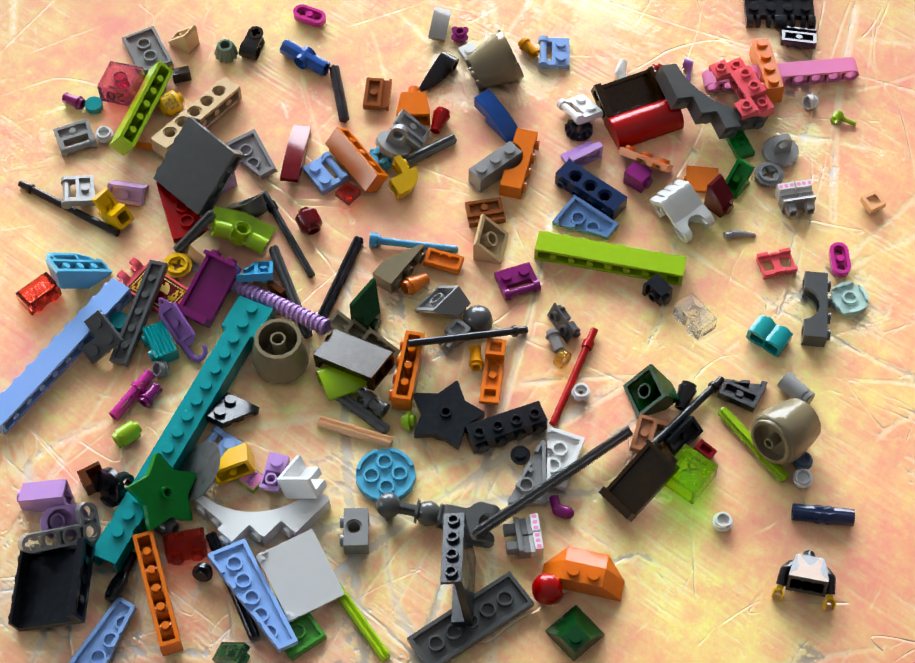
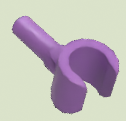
[682,58,694,81]

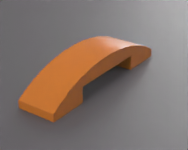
[479,338,506,405]

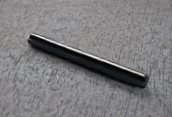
[317,236,363,319]
[206,532,260,640]

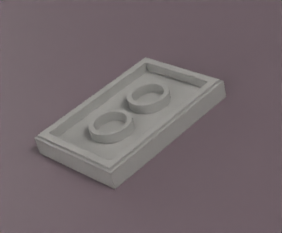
[121,26,174,78]

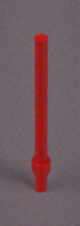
[549,327,598,426]

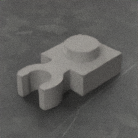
[439,317,471,351]

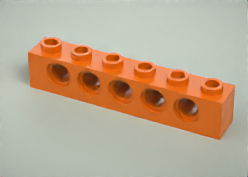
[132,530,184,656]

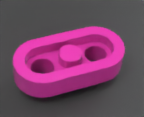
[293,4,326,27]
[829,242,851,278]

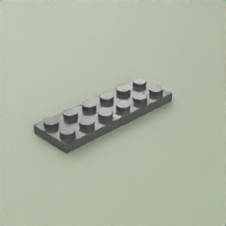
[407,571,534,663]

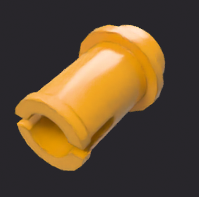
[518,37,540,59]
[469,345,484,371]

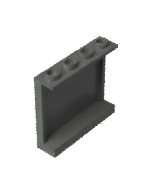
[153,117,244,216]

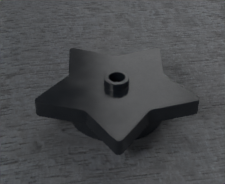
[414,381,485,450]

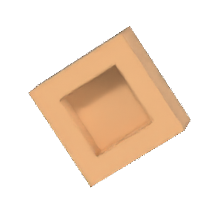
[860,190,887,214]

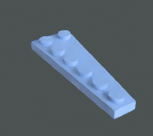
[207,538,298,653]
[69,596,137,663]

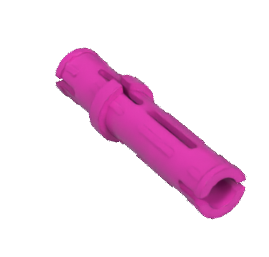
[109,369,155,421]

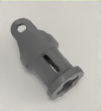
[357,387,390,418]

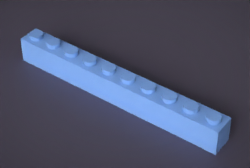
[0,278,133,435]

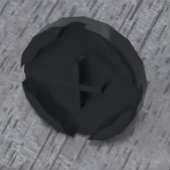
[94,467,134,508]

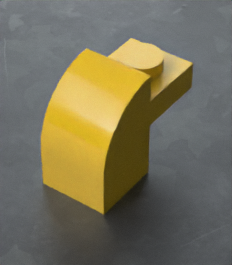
[388,155,418,201]
[91,188,135,230]

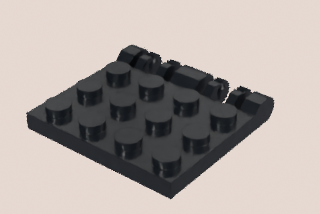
[743,0,816,29]

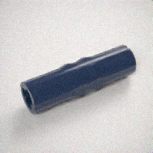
[791,503,855,526]

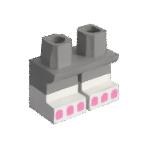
[775,179,816,218]
[503,513,544,559]

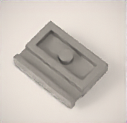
[390,109,430,151]

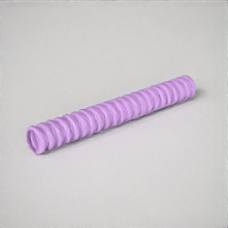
[230,281,331,335]

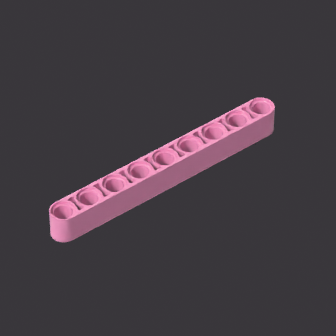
[702,57,859,93]

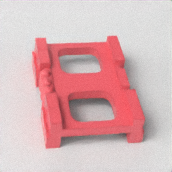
[756,248,798,280]

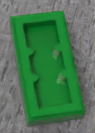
[725,131,755,159]

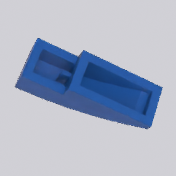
[474,89,518,143]

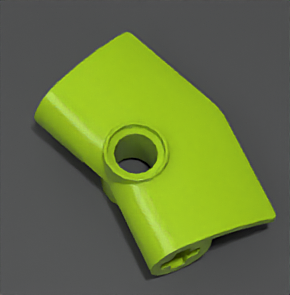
[211,206,275,254]
[315,366,367,401]

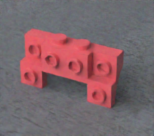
[709,57,775,120]

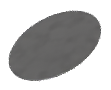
[180,441,221,501]

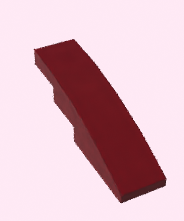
[280,125,311,182]

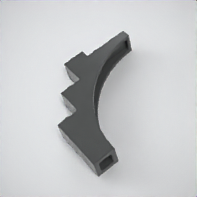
[655,64,769,139]

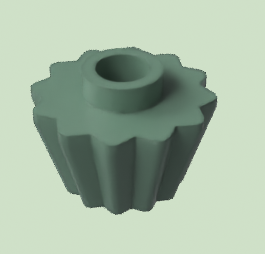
[214,39,238,63]

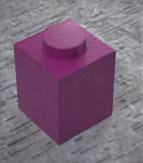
[623,160,653,193]

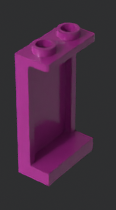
[175,249,242,329]

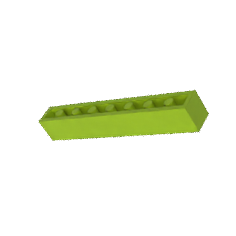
[534,231,687,286]

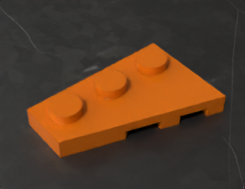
[618,145,673,172]

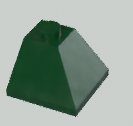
[349,278,381,331]
[623,364,680,417]
[545,605,605,661]

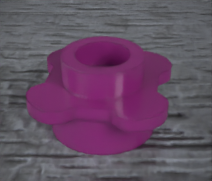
[451,26,469,43]

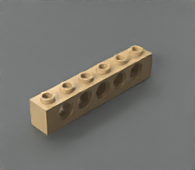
[151,77,242,158]

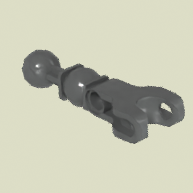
[376,492,500,548]

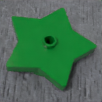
[126,453,197,530]

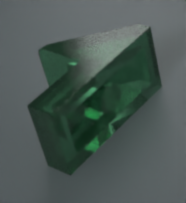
[212,642,250,663]

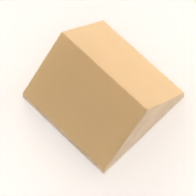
[473,214,509,264]

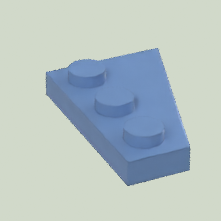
[552,195,619,240]

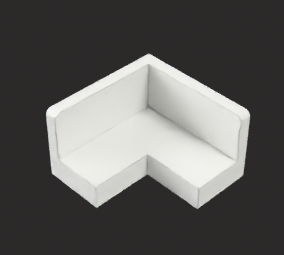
[276,455,327,499]

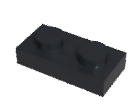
[664,416,703,457]

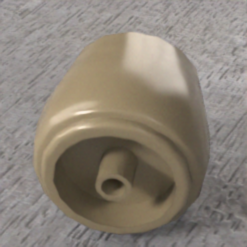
[252,318,309,384]
[751,398,821,465]

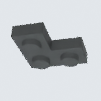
[81,310,123,364]

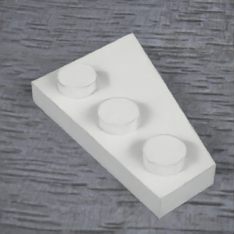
[547,426,585,492]

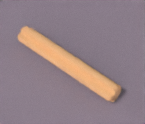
[318,416,393,448]

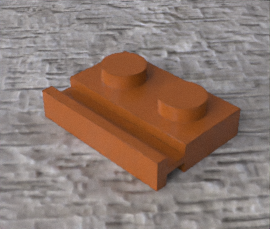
[363,77,392,111]
[465,197,506,228]

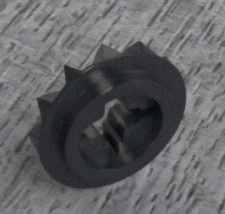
[565,119,593,141]

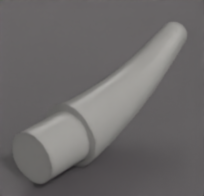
[723,230,756,240]

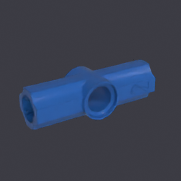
[280,39,331,76]

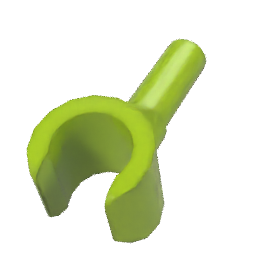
[830,110,857,126]

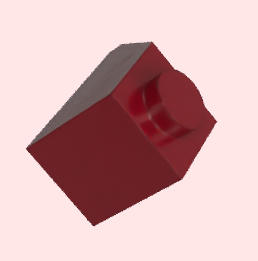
[704,174,734,218]

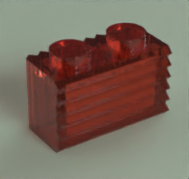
[15,271,62,315]
[163,527,208,565]

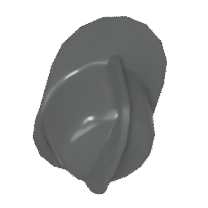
[226,191,267,218]

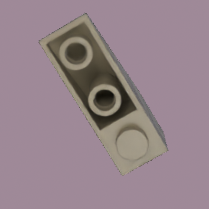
[373,244,425,294]

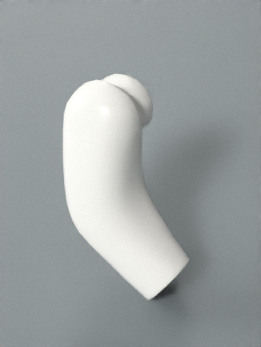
[614,59,628,80]

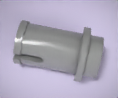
[545,328,565,354]

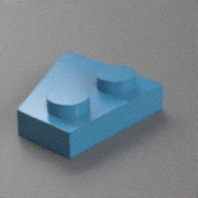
[236,260,274,283]

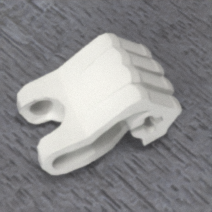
[650,179,715,243]

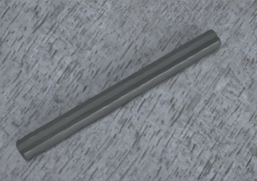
[269,245,313,339]

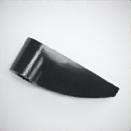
[419,51,459,92]

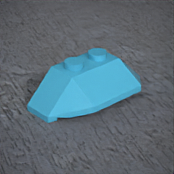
[46,252,113,289]

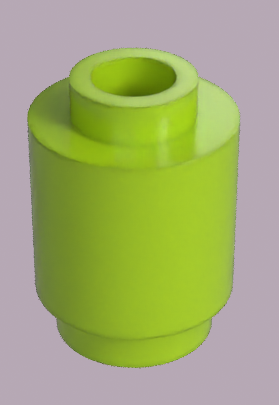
[111,420,142,448]

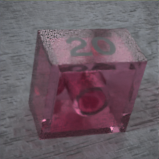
[97,61,145,106]

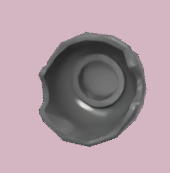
[463,304,493,332]

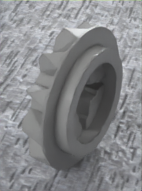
[754,162,784,188]

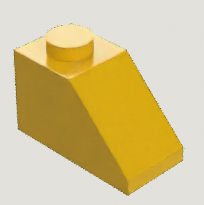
[215,443,256,485]

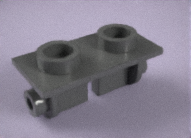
[547,303,581,343]

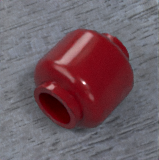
[295,207,322,235]

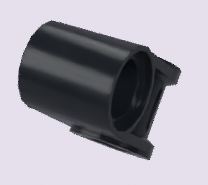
[239,26,265,60]

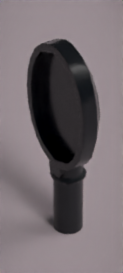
[104,551,137,602]

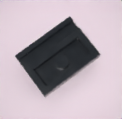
[781,26,817,49]

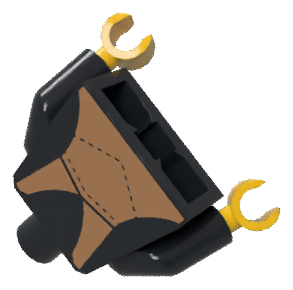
[771,550,837,611]

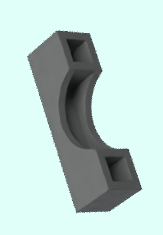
[801,271,831,347]

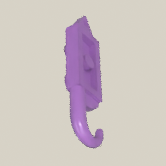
[157,298,208,362]

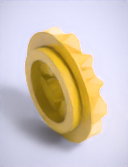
[163,253,193,280]

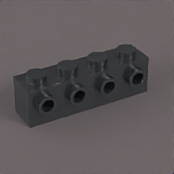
[465,400,548,454]

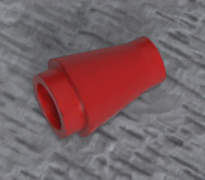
[430,106,450,134]

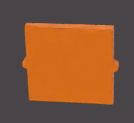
[684,165,719,193]

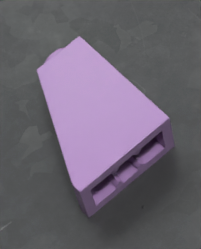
[17,479,74,512]

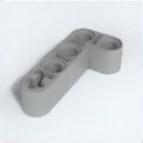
[17,502,101,553]

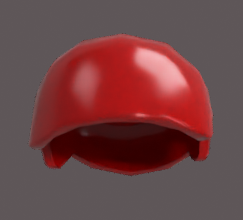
[532,573,564,606]

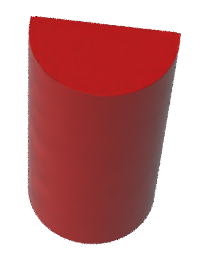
[604,98,684,150]

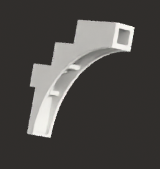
[195,493,331,546]

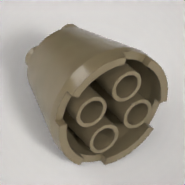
[464,30,524,90]

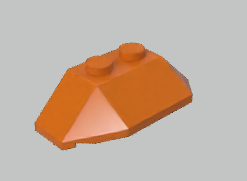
[542,546,625,602]

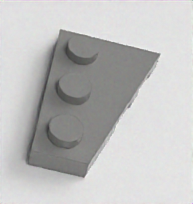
[225,129,278,180]

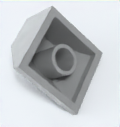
[414,285,471,316]

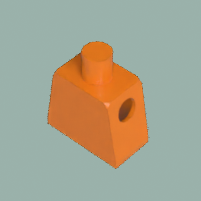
[396,86,430,125]

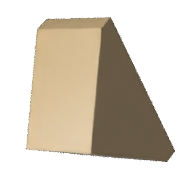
[168,25,200,55]

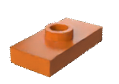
[423,248,464,275]

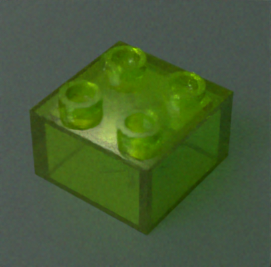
[665,444,718,505]

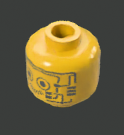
[157,90,185,116]

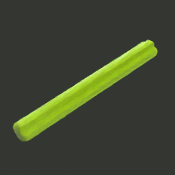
[718,407,789,483]
[337,580,391,662]

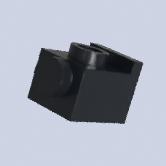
[642,274,673,306]

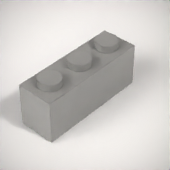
[468,141,522,193]

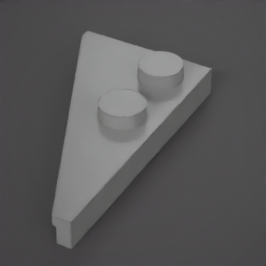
[508,440,547,506]

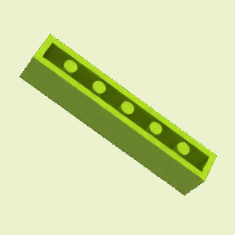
[109,61,174,156]

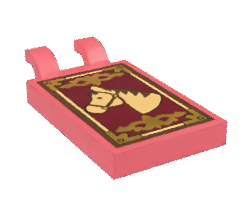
[117,257,188,313]

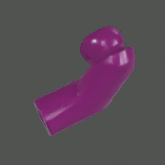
[549,495,574,519]

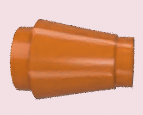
[401,273,430,296]

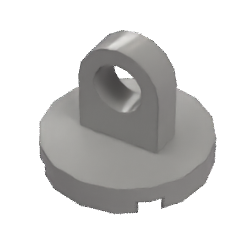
[375,124,411,159]
[762,134,799,168]

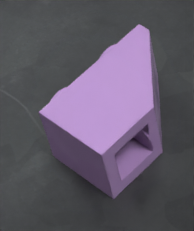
[259,452,290,493]

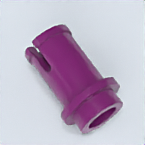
[62,92,86,110]
[139,382,163,408]

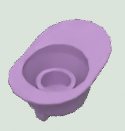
[40,504,88,539]

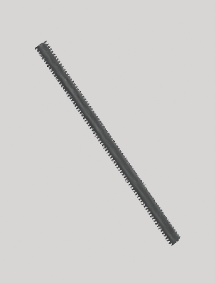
[470,426,633,541]

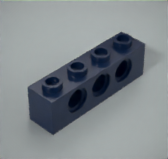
[555,159,627,220]

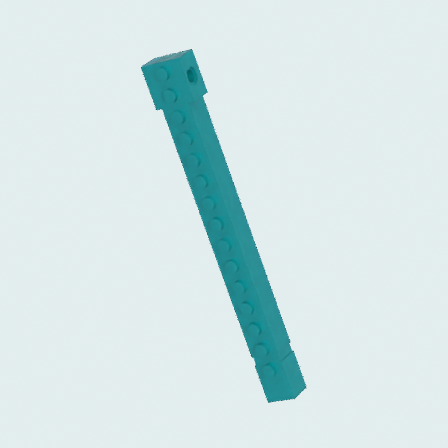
[93,295,275,573]

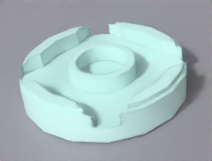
[830,282,869,317]

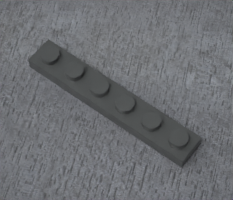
[109,260,169,367]

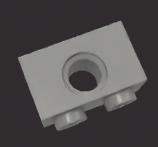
[340,508,369,554]

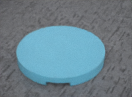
[356,448,416,503]

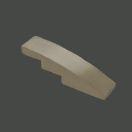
[329,309,400,359]

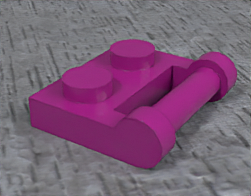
[494,262,541,301]

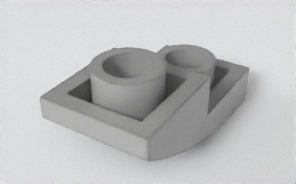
[428,7,451,42]

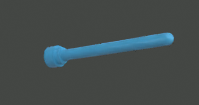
[369,232,458,253]

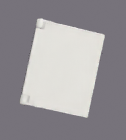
[256,529,345,622]

